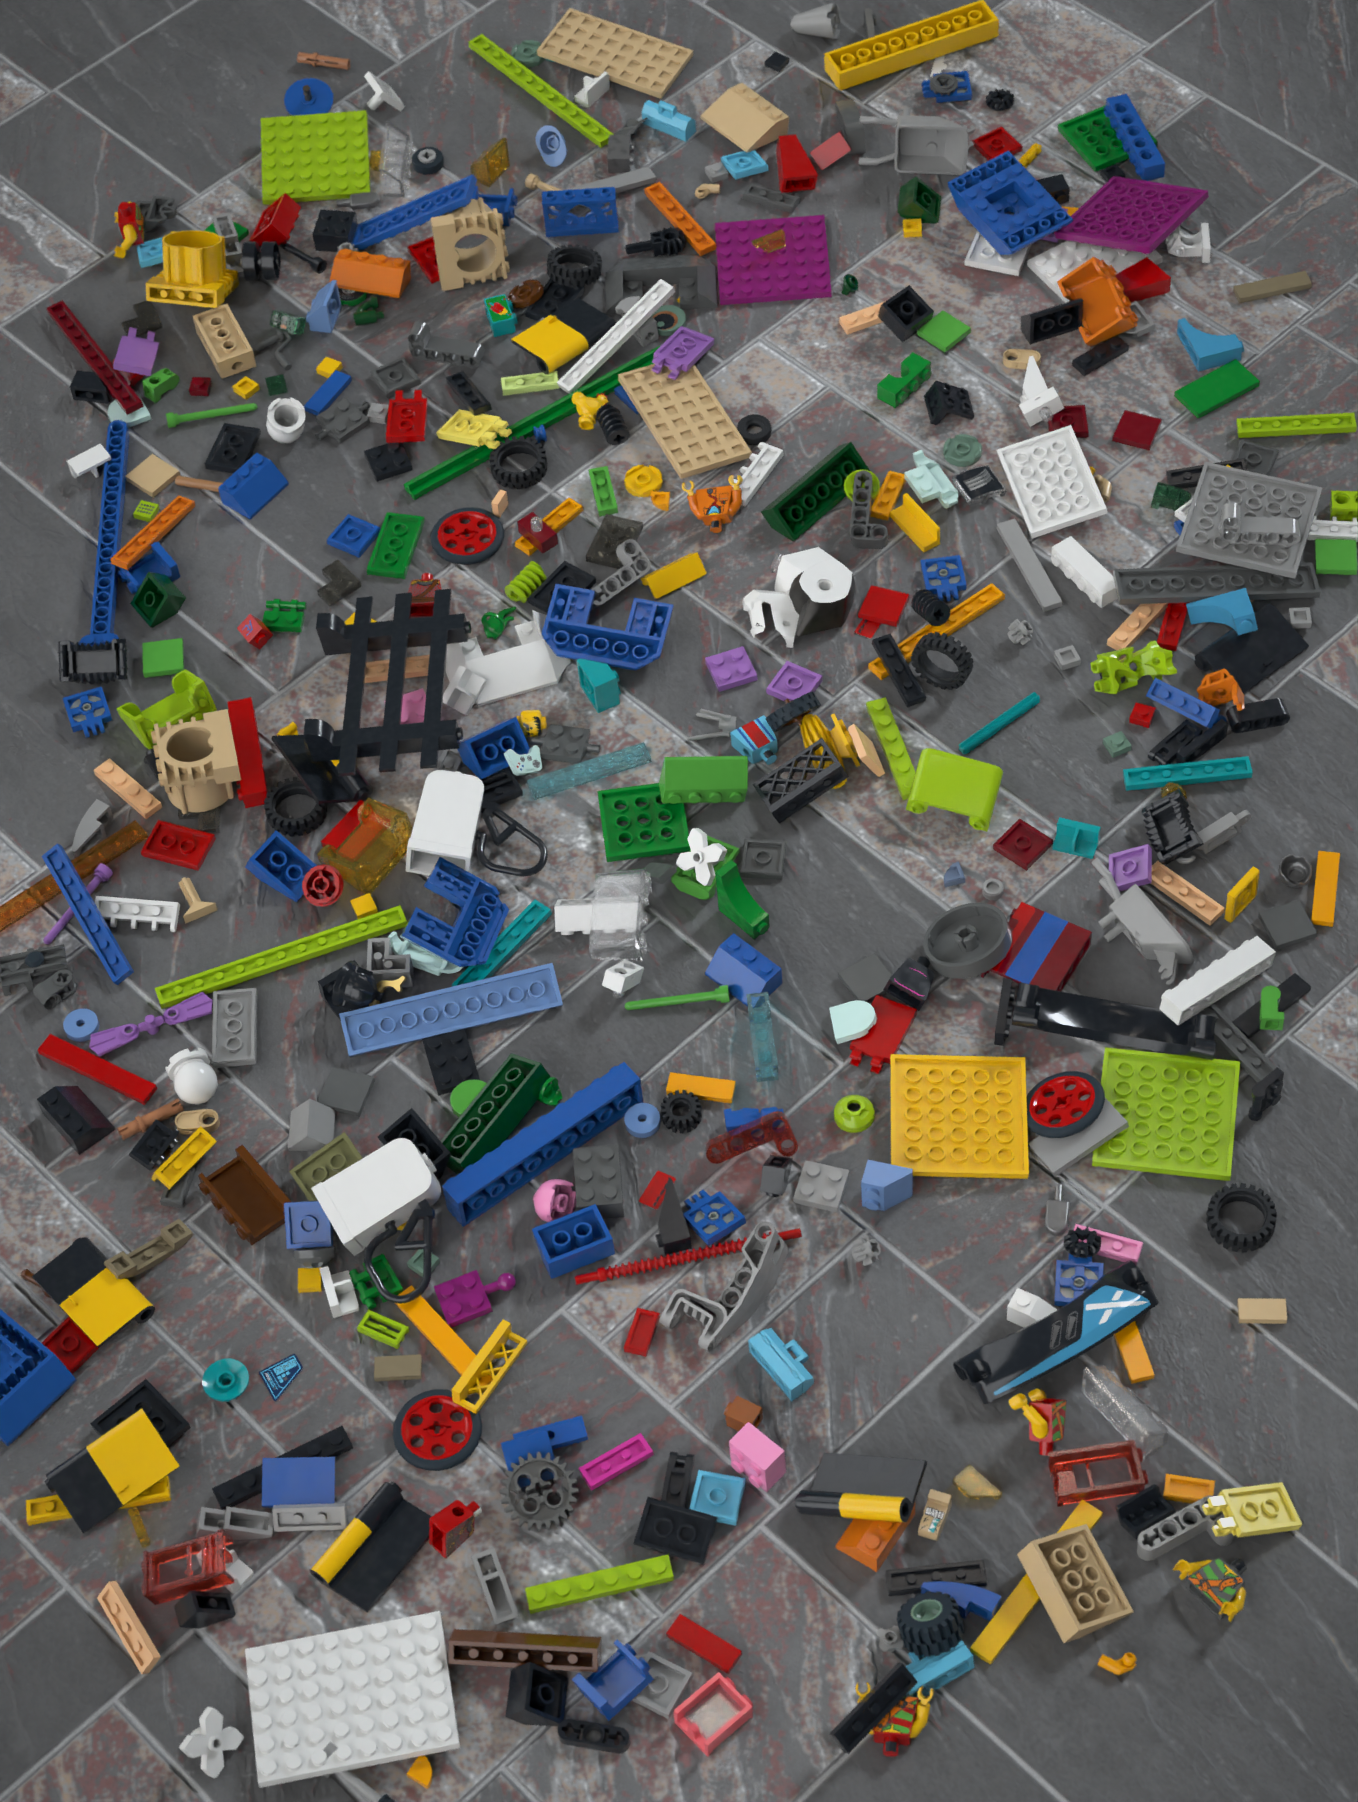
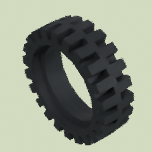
[547,244,602,287]
[489,436,547,489]
[911,632,974,690]
[264,777,327,837]
[1206,1183,1277,1253]

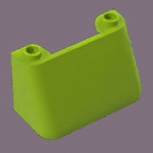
[116,669,217,750]
[905,748,1003,832]

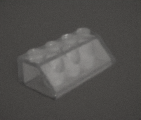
[379,121,414,198]
[1082,1365,1168,1460]

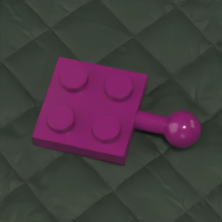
[434,1270,516,1328]

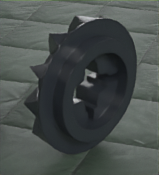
[986,88,1014,110]
[1064,1227,1101,1258]

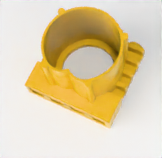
[146,230,239,308]

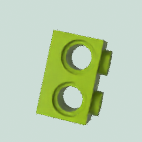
[1329,491,1358,522]

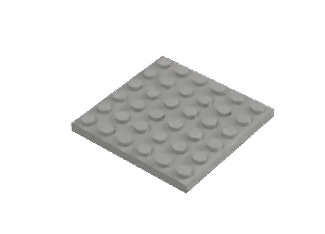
[1176,462,1322,579]

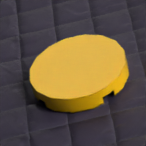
[624,465,663,497]

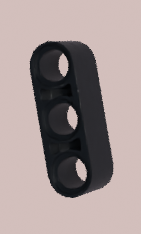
[1226,698,1290,733]

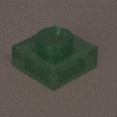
[265,374,288,396]

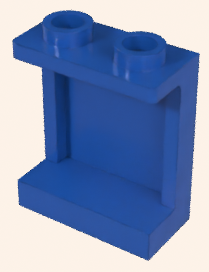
[471,186,517,226]
[117,541,180,594]
[572,1639,654,1721]

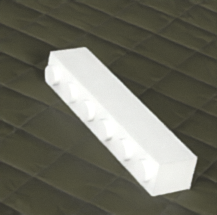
[1160,936,1276,1026]

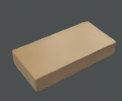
[1237,1298,1287,1324]

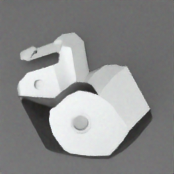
[743,547,855,648]

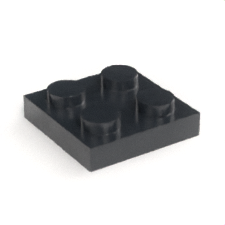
[364,442,413,482]

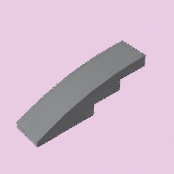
[212,213,244,278]

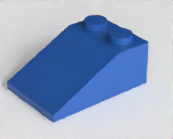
[245,831,317,902]

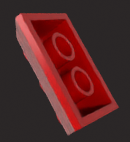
[249,193,301,246]

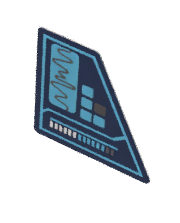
[259,1354,303,1401]

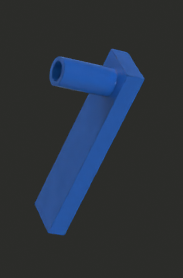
[1146,678,1227,729]

